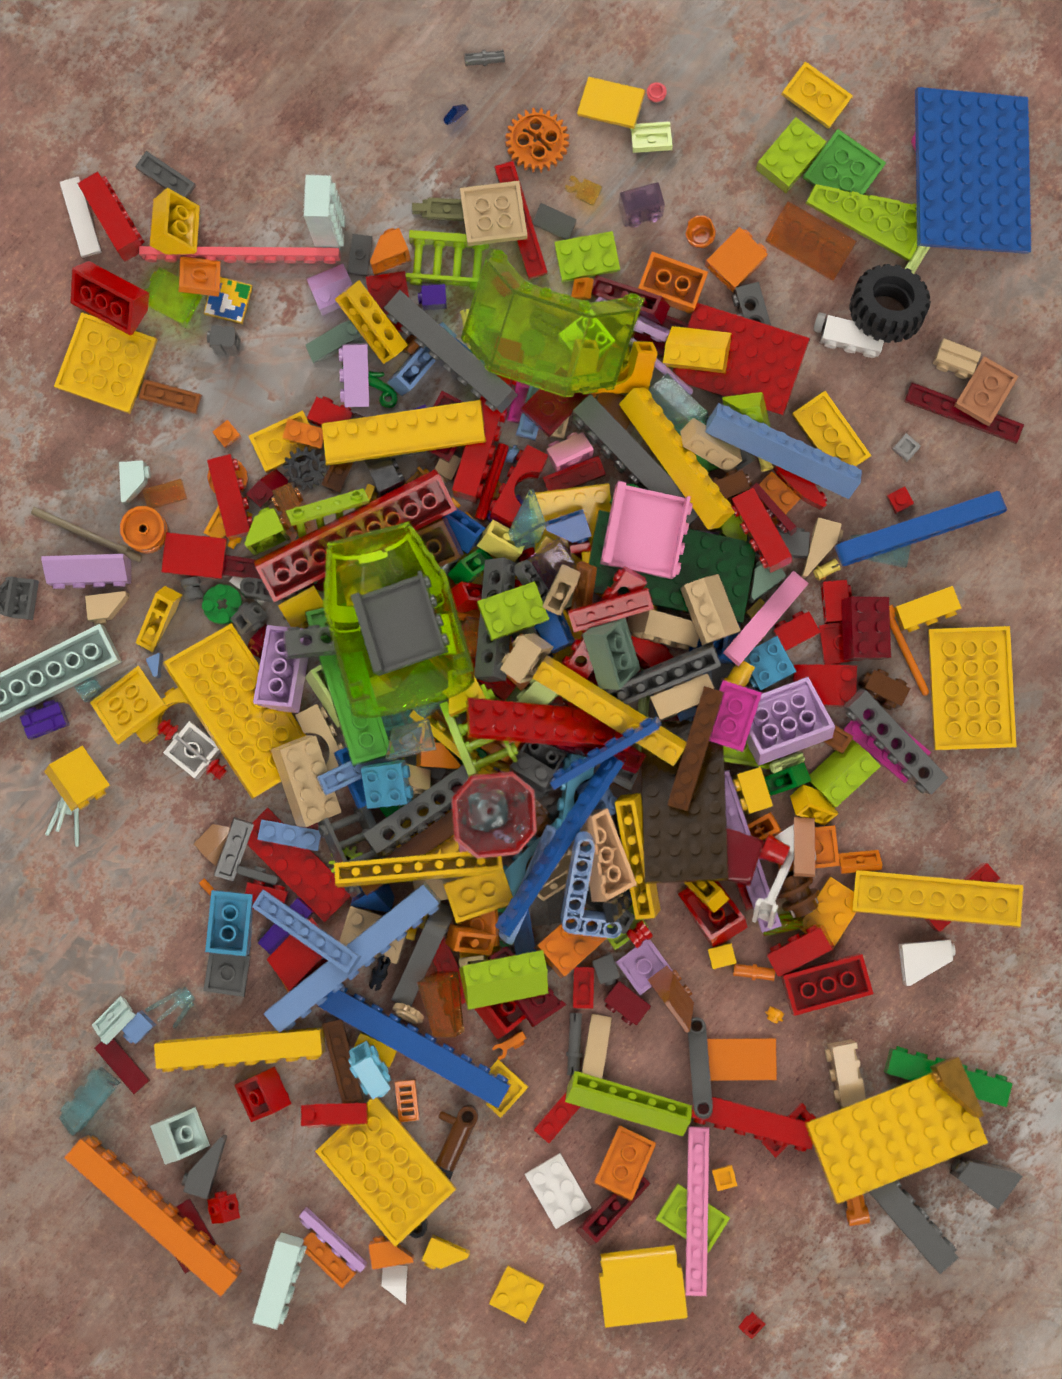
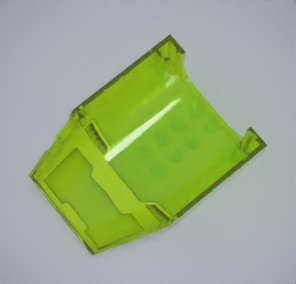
[323,522,474,718]

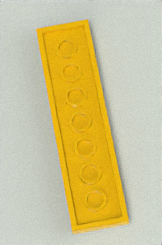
[853,870,1023,928]

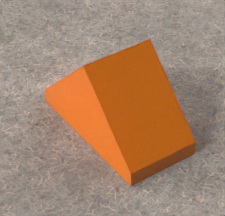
[747,812,781,840]

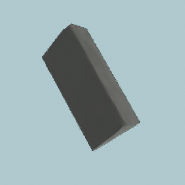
[533,203,576,240]

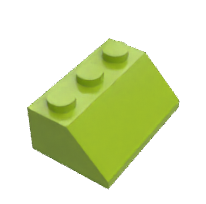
[245,507,291,556]
[809,739,881,808]

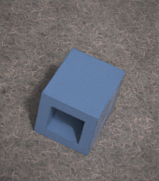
[122,1010,156,1044]

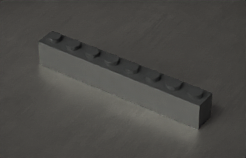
[384,290,518,413]

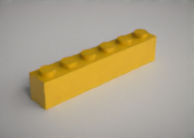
[615,793,661,920]

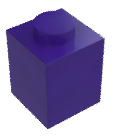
[418,284,447,310]

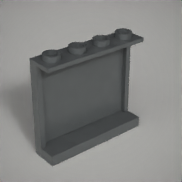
[351,571,450,676]

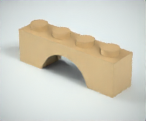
[295,704,344,771]

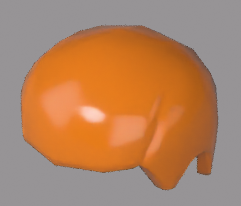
[685,215,716,248]

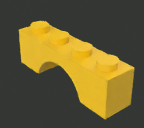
[135,687,189,744]

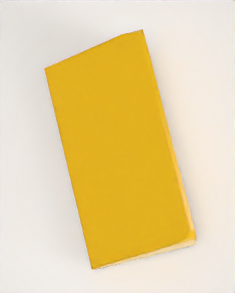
[354,1032,397,1068]

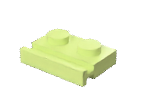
[630,122,673,153]

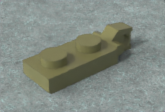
[412,198,464,221]

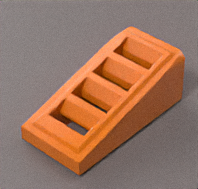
[395,1079,420,1122]

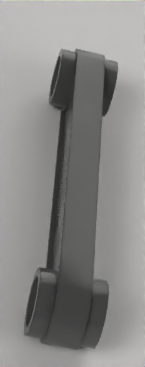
[688,1017,713,1119]

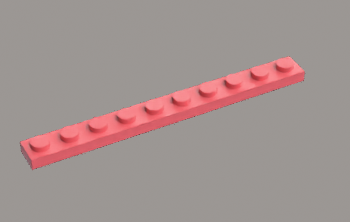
[139,246,341,264]

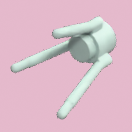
[45,797,79,847]

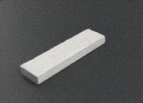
[60,176,102,258]

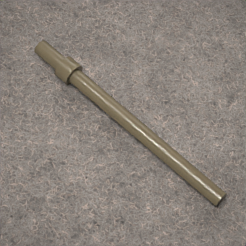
[31,507,143,563]

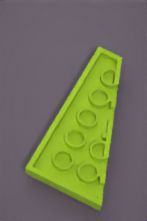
[805,184,917,261]

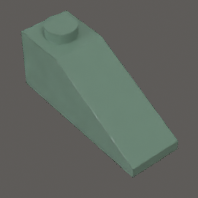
[305,320,366,364]

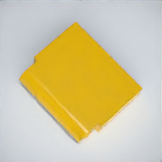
[599,1245,688,1328]

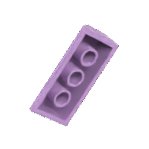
[41,554,131,589]
[253,625,311,713]

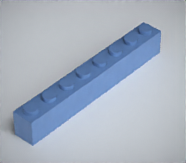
[705,403,862,499]

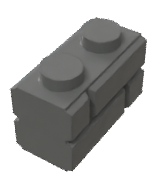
[207,325,241,356]

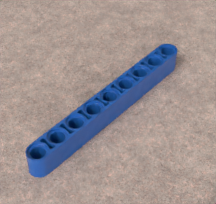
[834,491,1008,566]

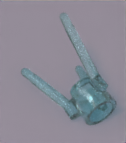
[145,987,196,1028]

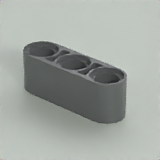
[240,577,298,604]

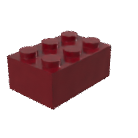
[841,596,891,660]

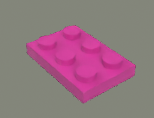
[710,680,762,752]

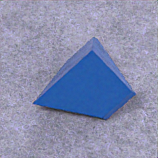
[351,883,395,912]

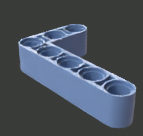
[561,831,622,938]

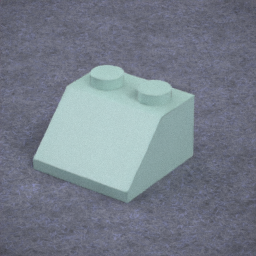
[150,1107,210,1164]

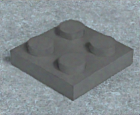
[203,952,251,997]

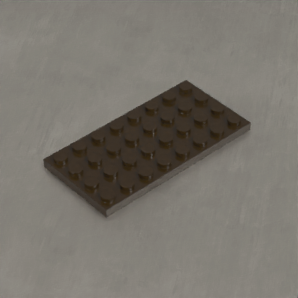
[641,720,729,884]

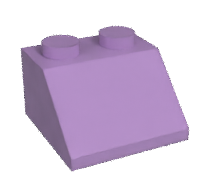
[307,264,352,316]

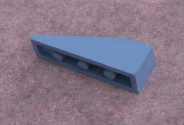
[387,322,457,396]

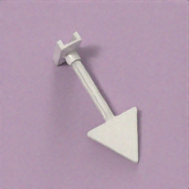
[752,825,816,929]

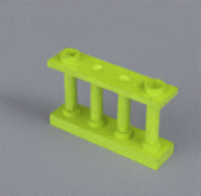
[406,230,489,290]
[286,488,370,538]
[439,684,519,777]

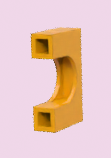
[567,339,658,394]

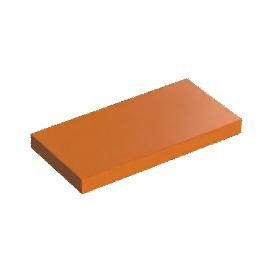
[707,1038,777,1081]

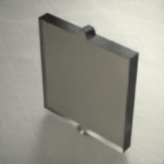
[531,890,563,926]

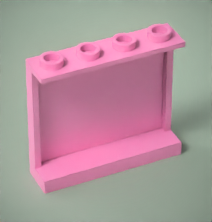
[600,481,692,579]

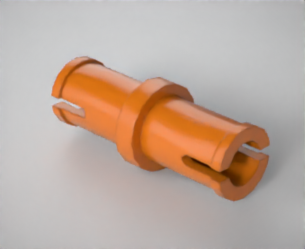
[733,963,775,981]

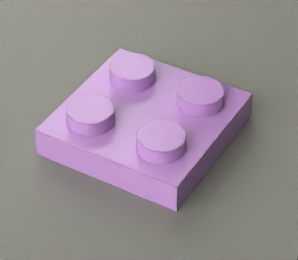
[616,940,673,995]

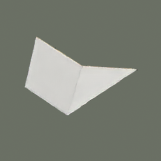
[381,1265,407,1304]

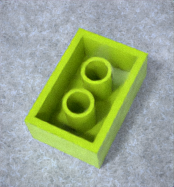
[756,117,827,194]

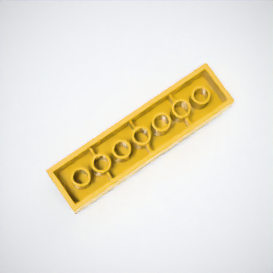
[154,1027,326,1072]

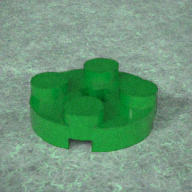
[202,584,243,625]

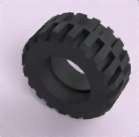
[849,264,931,343]

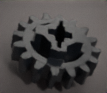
[283,446,327,490]

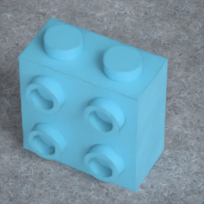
[348,1040,391,1099]

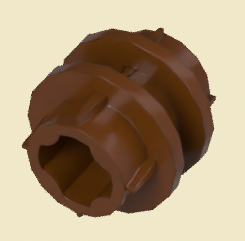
[777,870,820,918]

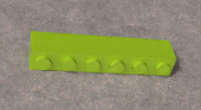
[565,1071,692,1136]

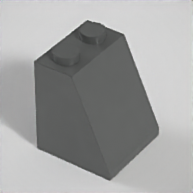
[950,1156,1023,1210]

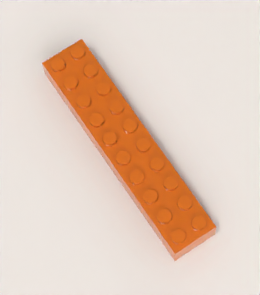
[64,1135,242,1297]

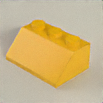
[150,187,200,255]
[663,326,732,373]

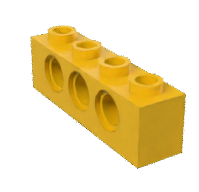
[335,280,408,364]

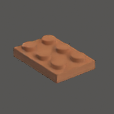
[954,356,1019,426]

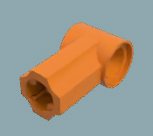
[846,1194,870,1227]

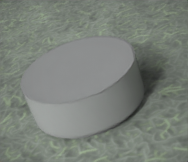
[813,312,826,333]

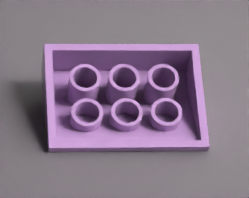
[747,677,835,766]

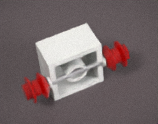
[157,719,227,781]

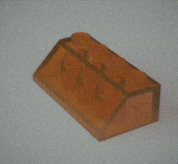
[765,201,857,281]

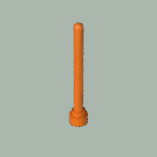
[889,604,929,696]

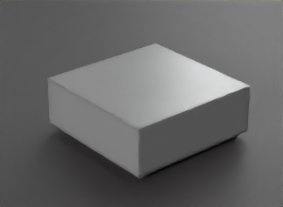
[892,433,921,462]

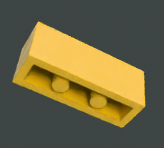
[894,586,961,633]

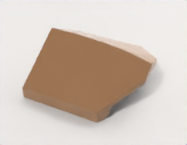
[194,824,230,866]

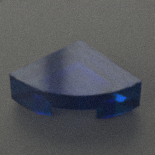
[443,104,469,125]

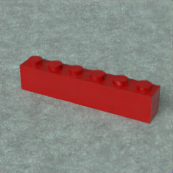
[691,1096,813,1152]

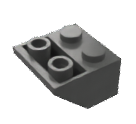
[509,742,566,794]

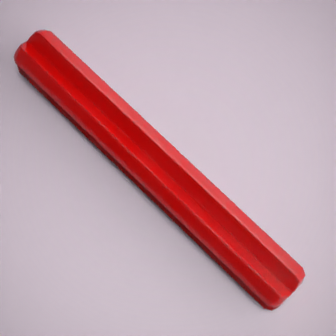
[475,443,509,521]

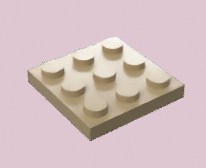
[460,181,527,246]

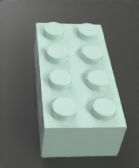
[253,1232,307,1330]

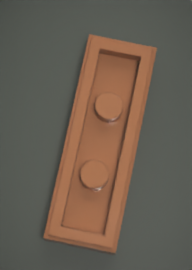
[793,817,815,877]

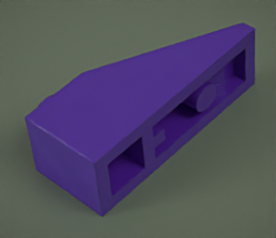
[258,898,314,955]

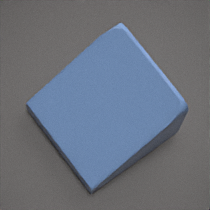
[146,653,163,678]

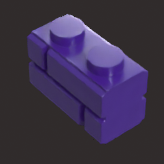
[20,700,70,740]

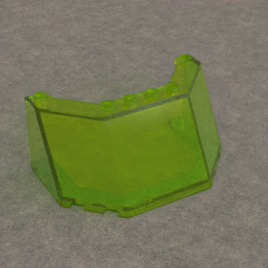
[461,248,645,397]

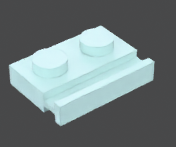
[92,996,136,1045]

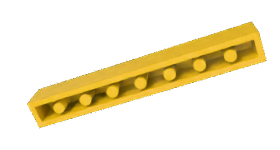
[619,387,735,530]
[532,655,687,766]
[334,852,503,887]

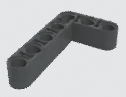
[391,902,454,1007]

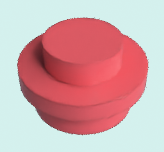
[647,82,667,102]

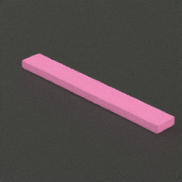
[685,1126,709,1296]

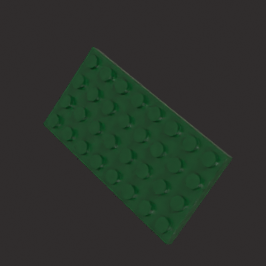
[588,510,756,623]

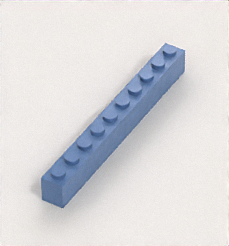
[264,882,441,1033]

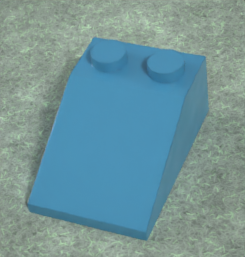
[205,890,253,956]

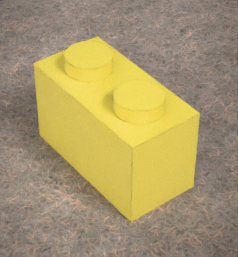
[477,520,527,562]

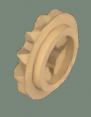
[393,1003,424,1024]

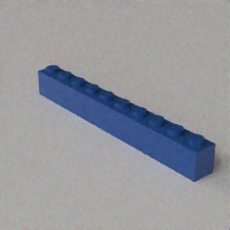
[318,986,511,1108]

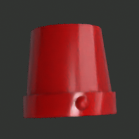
[759,834,790,865]

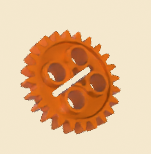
[505,108,569,173]

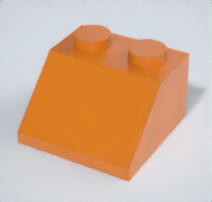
[370,228,411,275]

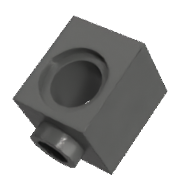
[592,953,620,986]

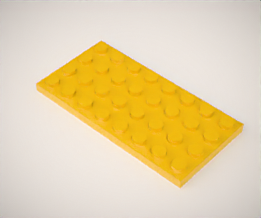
[163,623,306,800]
[805,1073,988,1204]

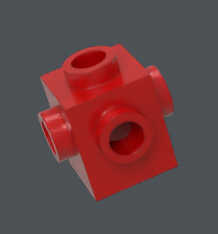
[207,1191,240,1224]

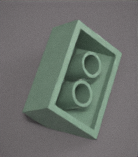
[583,618,640,690]

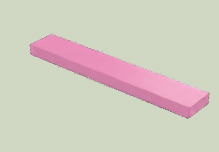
[723,570,809,666]

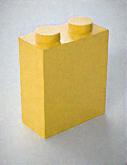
[44,745,110,811]

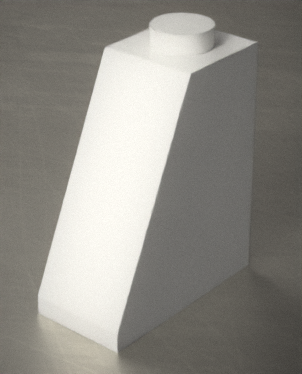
[898,939,956,986]

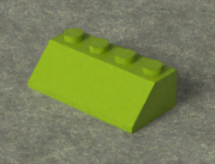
[459,950,548,1010]

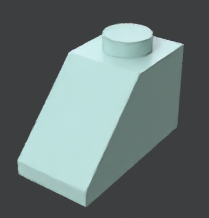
[119,461,151,505]

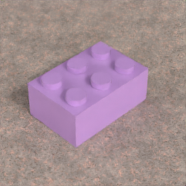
[339,343,369,407]

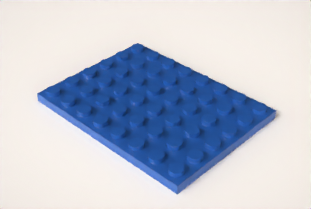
[915,87,1031,254]

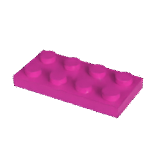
[843,709,931,783]

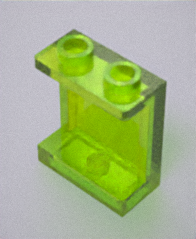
[144,267,204,328]

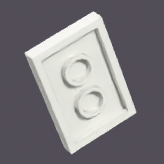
[525,1153,591,1229]

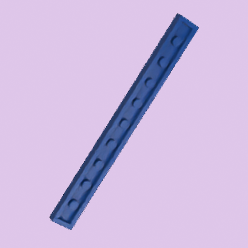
[495,756,624,937]

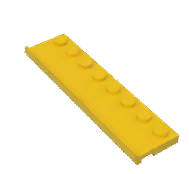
[322,400,486,465]

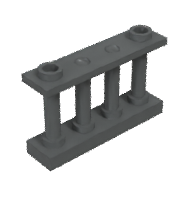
[318,806,385,898]

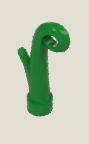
[339,367,398,408]

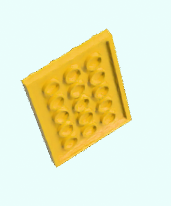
[928,626,1017,750]
[315,1097,457,1246]

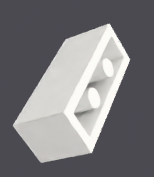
[820,315,884,358]

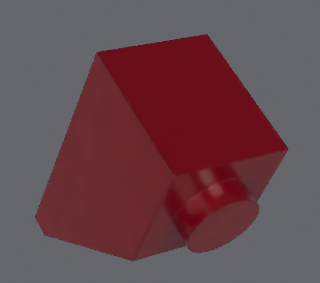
[246,469,290,510]

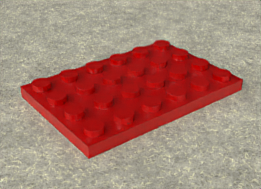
[672,303,810,416]

